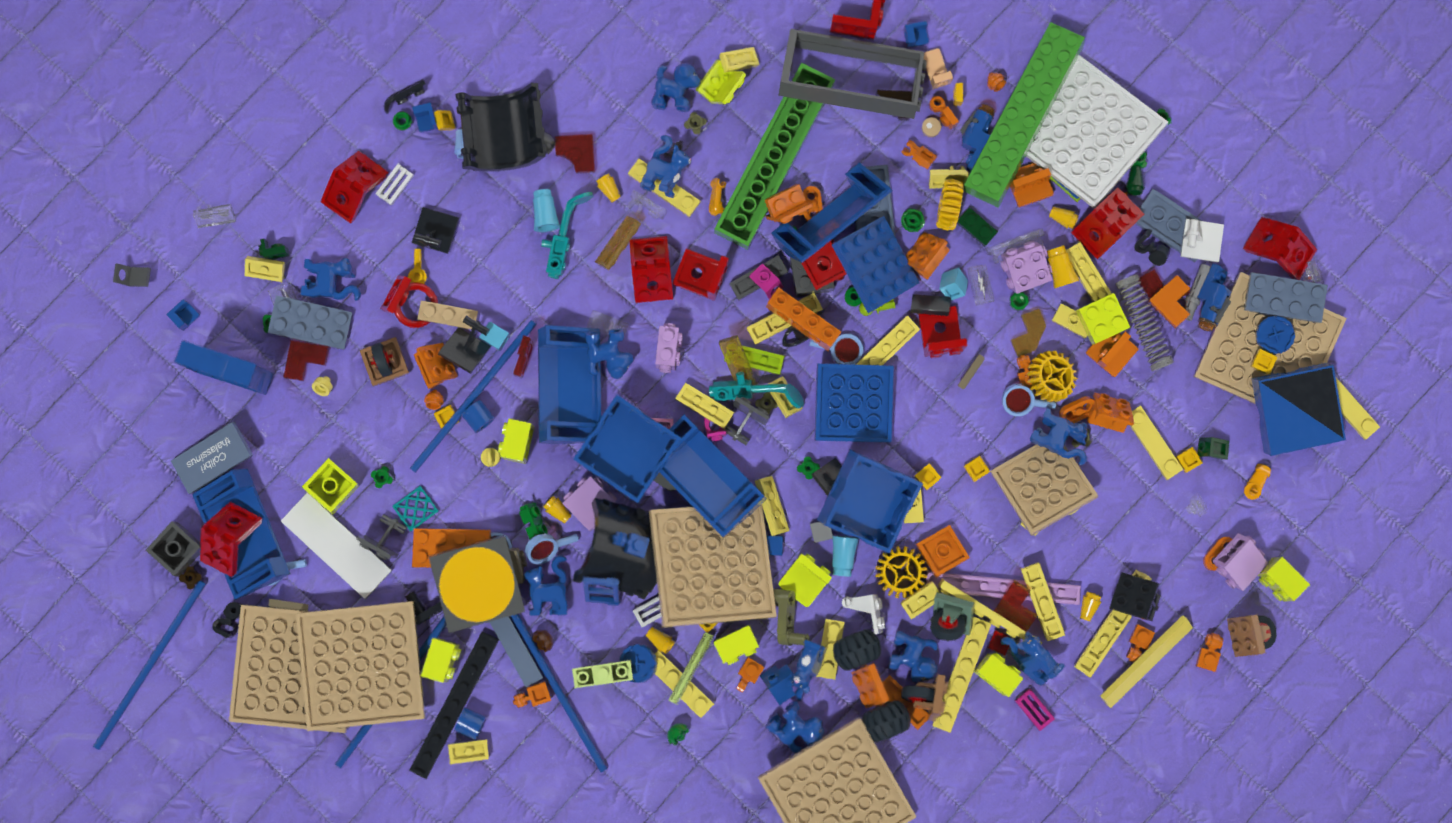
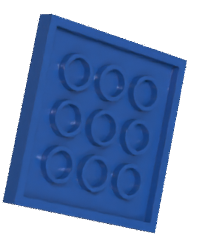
[832,216,920,313]
[814,363,894,443]

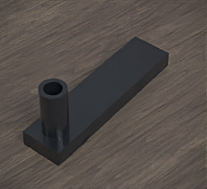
[405,591,443,626]

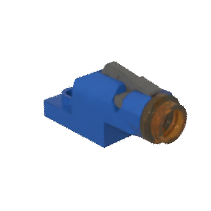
[960,104,995,172]
[1197,264,1231,332]

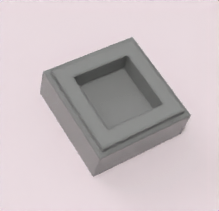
[810,522,832,543]

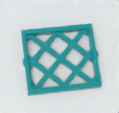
[392,486,439,532]

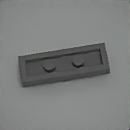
[729,255,788,301]

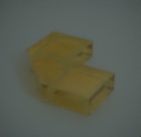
[1010,309,1046,358]

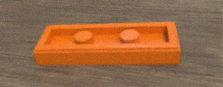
[882,675,928,730]

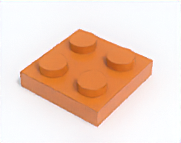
[916,525,970,578]

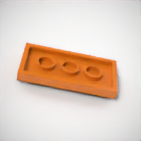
[412,529,491,568]

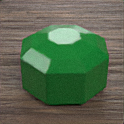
[1009,292,1028,311]

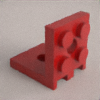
[830,0,885,39]
[320,151,389,224]
[1071,187,1144,260]
[1243,217,1317,280]
[629,236,673,303]
[672,249,729,301]
[918,306,968,358]
[200,502,262,577]

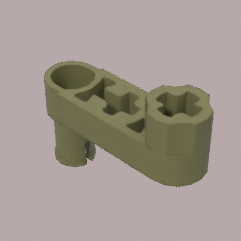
[773,589,810,646]

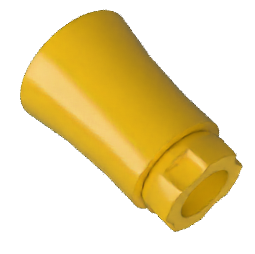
[1047,246,1080,289]

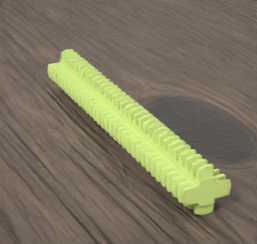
[668,633,714,705]

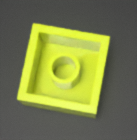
[1076,293,1131,345]
[498,419,535,464]
[302,458,359,515]
[1257,557,1310,602]
[714,625,759,665]
[421,638,461,683]
[974,653,1023,697]

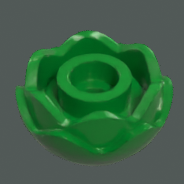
[901,209,925,232]
[667,723,689,746]

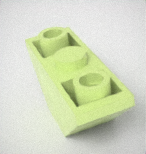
[572,660,633,688]

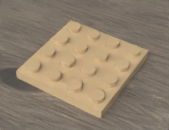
[991,444,1098,536]

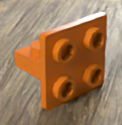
[1010,163,1054,208]
[764,184,813,224]
[906,232,950,280]
[1086,331,1138,377]
[413,343,458,389]
[1087,392,1134,433]

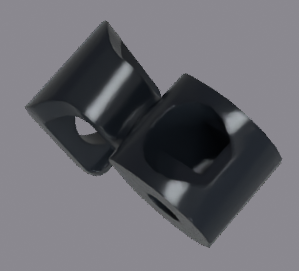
[1134,229,1170,266]
[212,602,242,638]

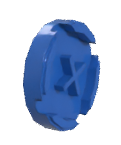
[1255,316,1295,354]
[619,644,657,683]

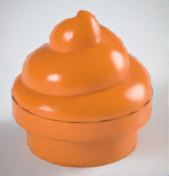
[987,73,1006,92]
[424,389,444,410]

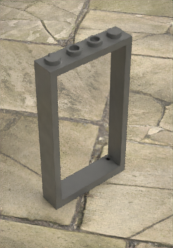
[778,29,927,119]

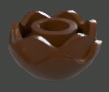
[533,630,554,653]

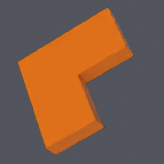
[1149,275,1191,329]

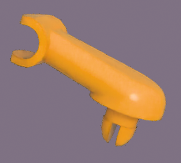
[708,178,726,216]
[1244,463,1271,500]

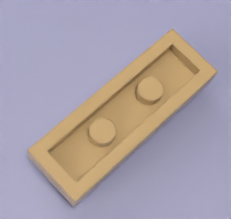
[417,300,478,330]

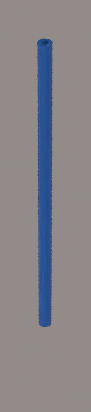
[410,320,537,473]
[93,581,206,750]
[511,614,607,772]
[335,616,446,768]

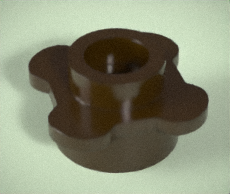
[179,566,202,589]

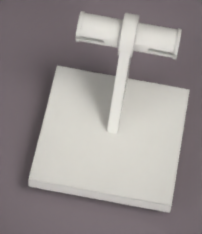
[1180,219,1224,262]
[842,594,885,634]

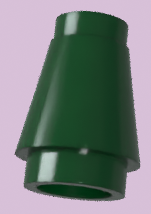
[1125,166,1145,196]

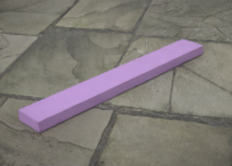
[925,572,1081,605]

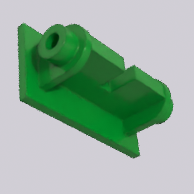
[519,502,548,540]

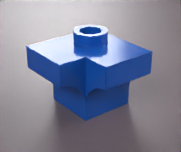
[760,664,796,705]

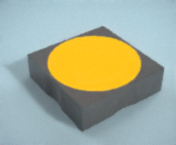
[428,535,525,633]

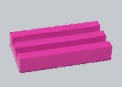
[1015,688,1055,731]

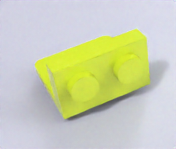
[695,59,746,104]
[779,553,832,607]

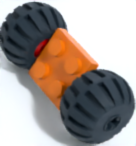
[833,629,911,742]

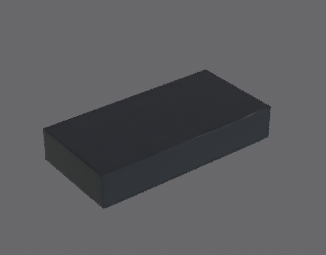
[911,294,951,316]

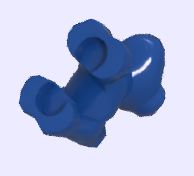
[651,63,701,112]
[585,329,634,379]
[888,631,938,684]
[765,700,825,753]

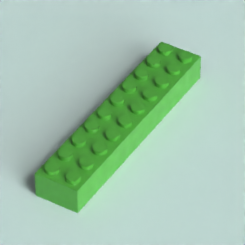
[964,22,1085,208]
[714,63,835,250]

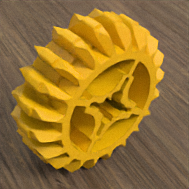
[936,179,964,231]
[1026,351,1078,402]
[875,546,927,598]

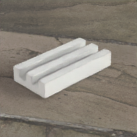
[376,164,414,206]
[633,596,661,627]

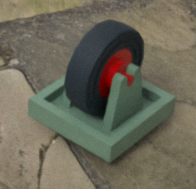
[930,593,974,641]

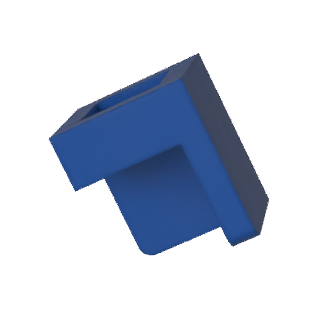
[903,21,929,48]
[412,102,438,133]
[166,299,200,331]

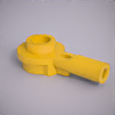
[408,249,427,284]

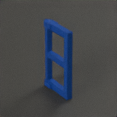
[583,577,620,606]

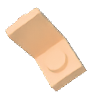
[923,48,953,89]

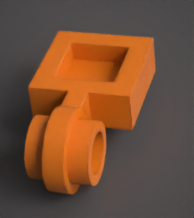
[1017,354,1032,393]
[1126,624,1155,663]
[513,681,551,708]

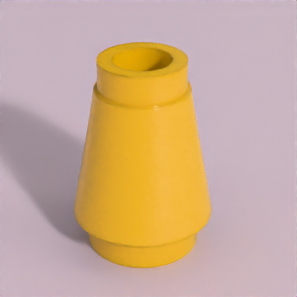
[596,173,621,203]
[1049,206,1079,229]
[543,496,572,523]
[1080,591,1101,622]
[646,627,675,654]

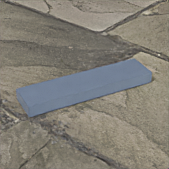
[490,616,543,688]

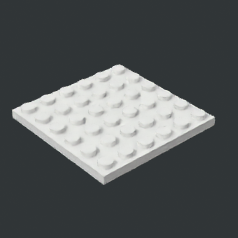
[1026,55,1168,209]

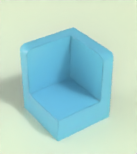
[939,267,968,301]
[479,322,511,352]

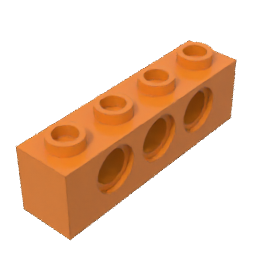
[766,287,841,351]

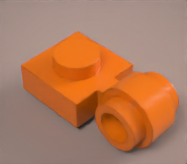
[929,96,959,130]
[1195,633,1224,672]

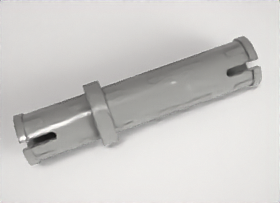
[1184,264,1211,321]

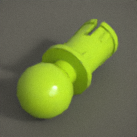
[859,299,896,316]

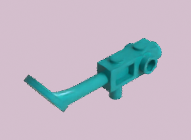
[541,192,594,279]
[709,372,804,409]

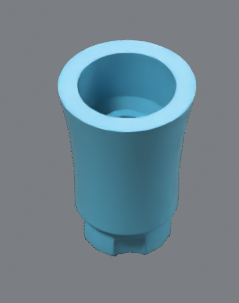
[533,189,560,232]
[832,535,859,577]

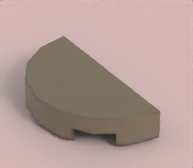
[958,354,985,389]
[509,548,527,584]
[268,599,309,611]

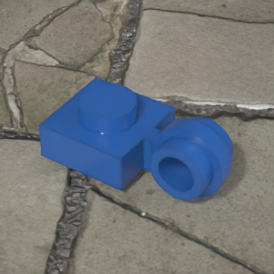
[612,532,649,558]

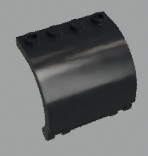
[455,83,546,171]
[573,498,657,599]

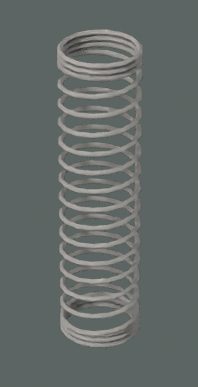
[1115,274,1174,371]

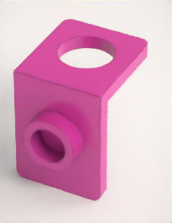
[749,264,783,300]
[704,418,726,441]

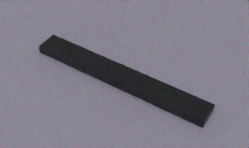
[409,631,499,779]

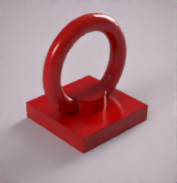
[801,239,847,290]
[380,275,438,328]

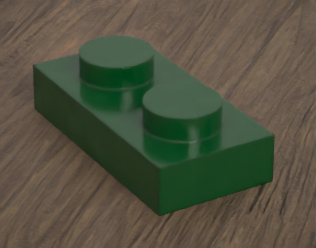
[957,208,998,247]

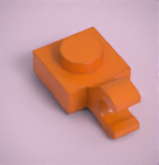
[901,140,937,170]
[736,657,765,692]

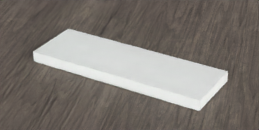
[281,493,392,599]

